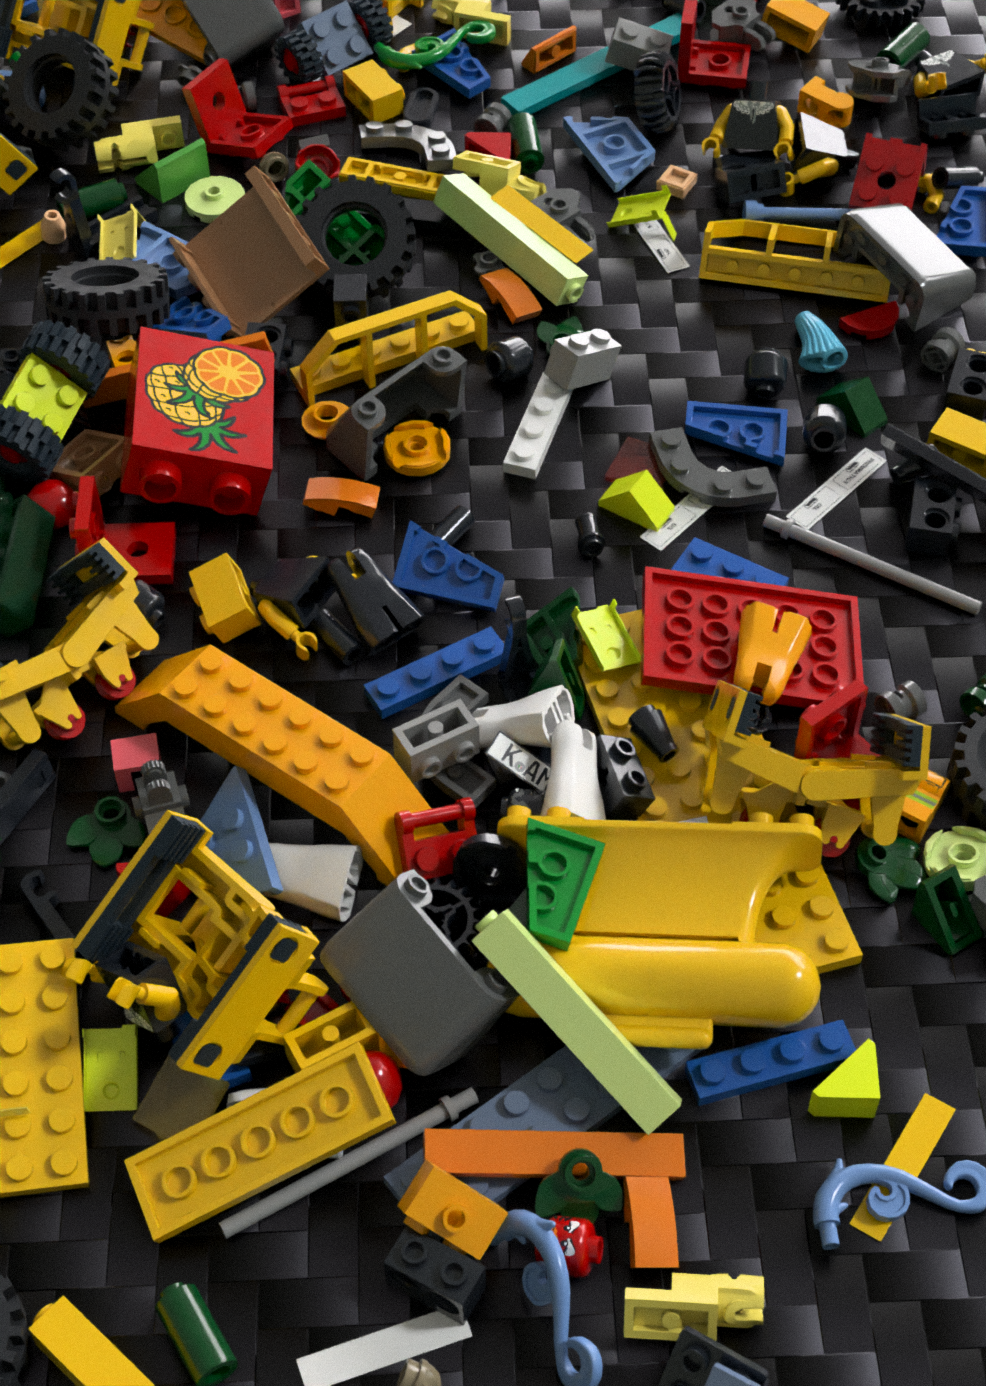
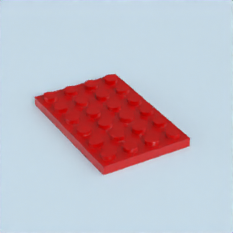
[641,566,866,711]

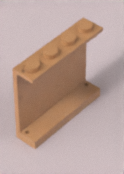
[169,165,330,338]

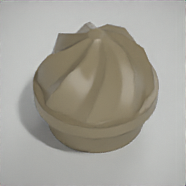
[259,152,289,182]
[396,1358,441,1386]

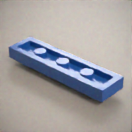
[364,626,504,719]
[684,1019,856,1106]

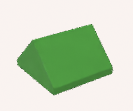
[134,138,210,204]

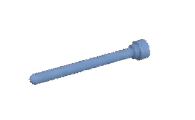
[742,200,853,221]

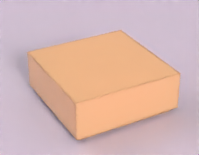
[656,165,697,199]

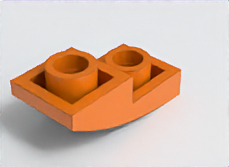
[479,267,543,324]
[302,477,380,518]
[623,1176,679,1268]

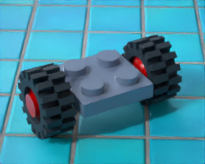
[274,0,393,85]

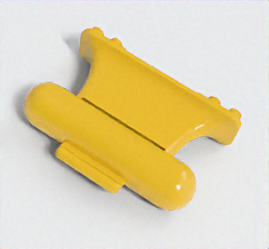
[487,805,823,1050]

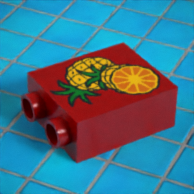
[120,326,274,516]

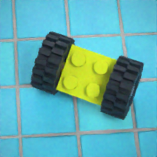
[0,320,110,484]

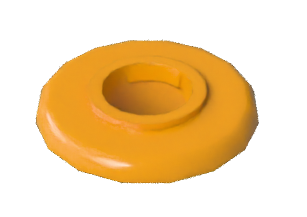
[301,401,349,440]

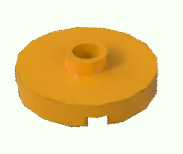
[383,420,451,476]

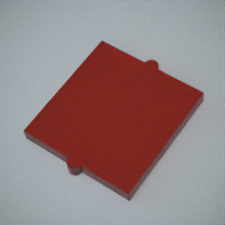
[605,437,666,488]

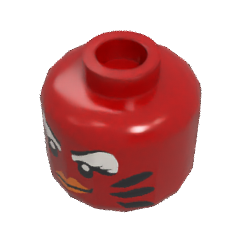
[535,1215,603,1278]

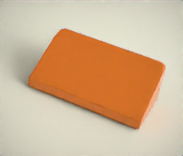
[521,25,576,74]

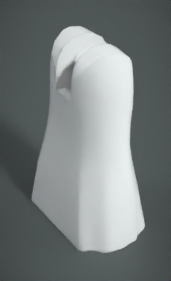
[472,685,575,748]
[540,720,606,820]
[262,843,363,922]

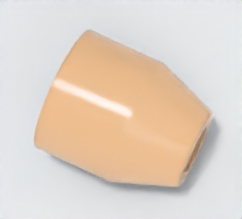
[41,210,67,244]

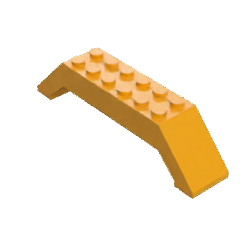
[115,644,449,886]

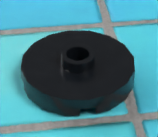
[453,833,527,906]

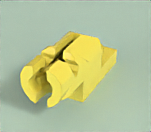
[431,0,511,46]
[94,115,185,174]
[453,150,546,201]
[624,1273,764,1341]

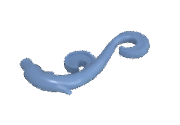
[813,1158,986,1250]
[490,1209,603,1386]

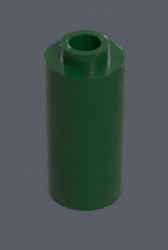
[876,23,930,69]
[507,112,544,174]
[55,178,128,221]
[155,1282,238,1386]

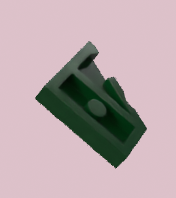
[527,586,583,669]

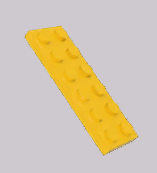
[0,938,89,1198]
[124,1042,396,1243]

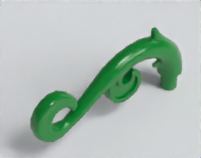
[374,20,496,70]

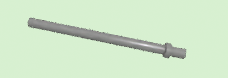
[763,514,983,615]
[218,1087,479,1239]

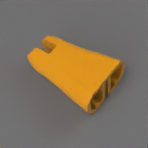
[734,601,812,706]

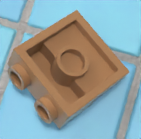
[48,429,124,497]

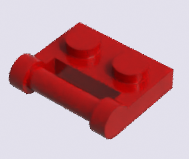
[276,75,346,127]
[394,797,477,880]

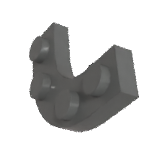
[358,120,456,172]
[649,427,777,507]
[422,674,497,808]

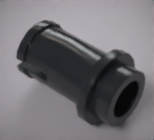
[575,512,605,557]

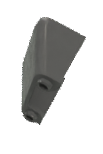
[181,0,284,69]
[833,203,976,332]
[326,346,467,482]
[320,869,520,1076]

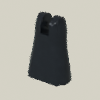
[326,546,426,656]

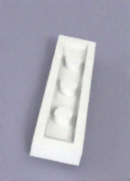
[503,372,574,479]

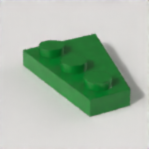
[526,817,606,951]

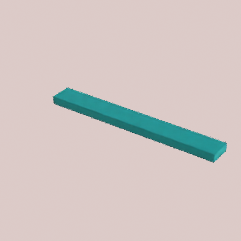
[501,13,696,115]

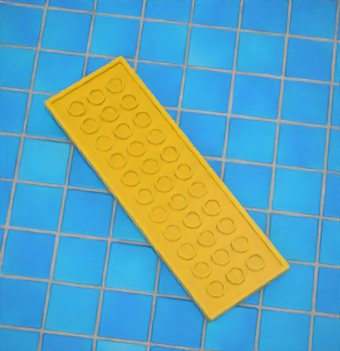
[576,609,863,974]

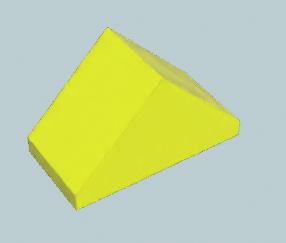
[598,470,675,532]
[808,1038,880,1118]

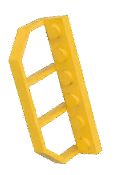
[699,219,891,303]
[290,290,487,407]

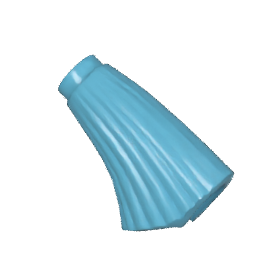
[794,311,848,373]

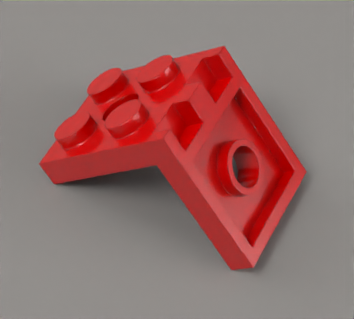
[678,0,751,89]
[182,58,294,159]
[849,133,927,211]
[69,476,177,584]
[794,678,881,828]

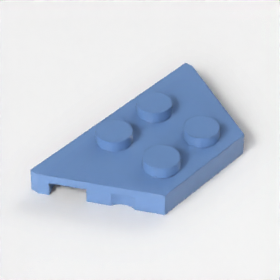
[563,116,655,193]
[132,221,201,300]
[200,766,283,895]

